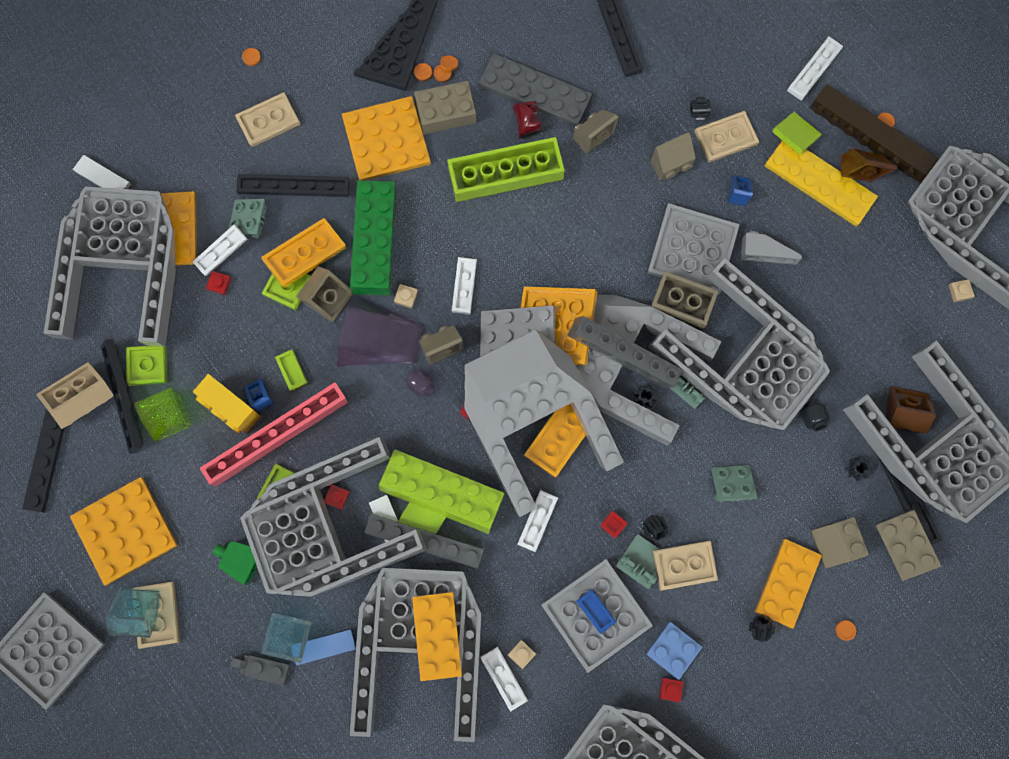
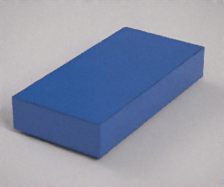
[576,589,616,634]

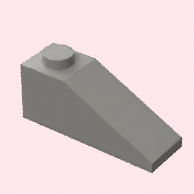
[741,231,802,265]

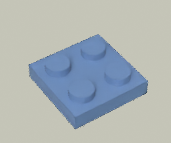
[646,622,702,680]

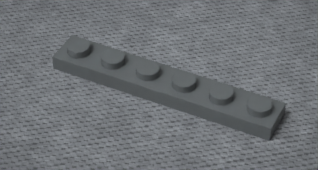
[365,513,484,569]

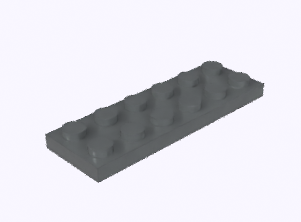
[479,53,592,127]

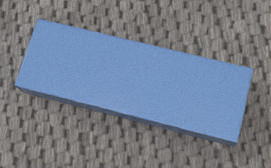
[292,629,356,666]

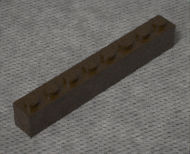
[810,84,939,184]

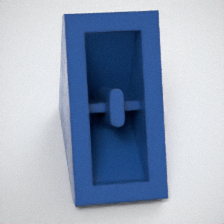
[728,175,753,206]
[244,378,275,413]

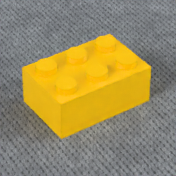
[193,374,261,434]

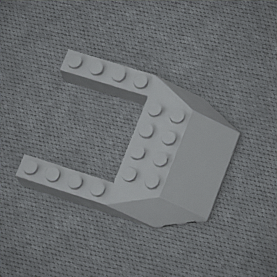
[907,146,1009,309]
[43,186,176,347]
[648,258,830,430]
[575,295,721,446]
[464,329,624,517]
[843,341,1009,523]
[240,437,427,597]
[350,568,481,742]
[563,704,705,759]

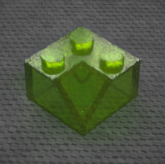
[134,387,191,442]

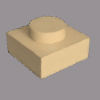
[948,279,975,303]
[394,284,418,309]
[508,640,536,669]

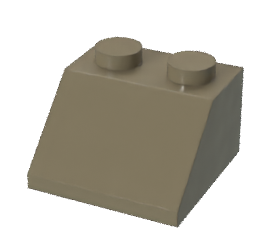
[573,110,618,154]
[650,132,696,181]
[296,267,353,322]
[419,325,464,365]
[811,517,869,568]

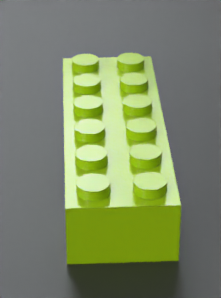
[447,137,565,202]
[379,450,504,534]

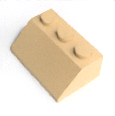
[36,362,114,429]

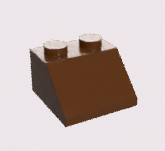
[840,148,897,182]
[886,386,936,433]

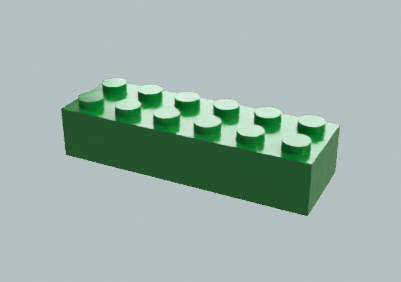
[350,180,397,296]

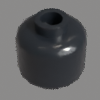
[801,402,830,432]

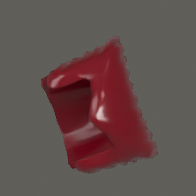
[512,101,542,139]

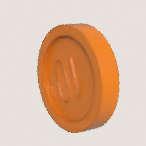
[242,48,261,66]
[440,55,458,71]
[414,63,432,81]
[434,65,452,82]
[877,113,895,127]
[835,620,856,641]

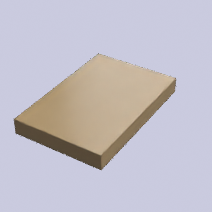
[235,92,301,148]
[694,111,759,163]
[652,541,718,591]
[133,582,180,649]

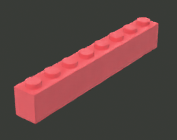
[200,383,348,487]

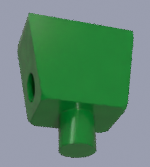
[213,541,257,585]

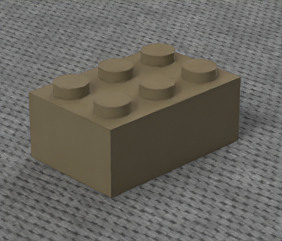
[414,81,476,135]
[651,271,718,331]
[876,509,941,581]

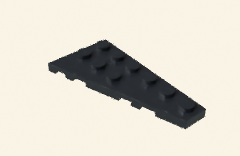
[354,0,438,91]

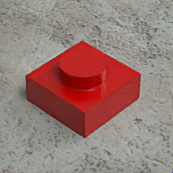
[206,271,232,296]
[324,484,350,510]
[600,511,628,539]
[659,678,683,702]

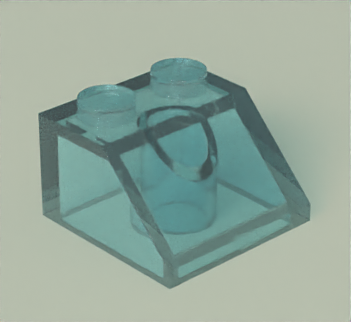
[105,588,160,638]
[261,612,312,663]

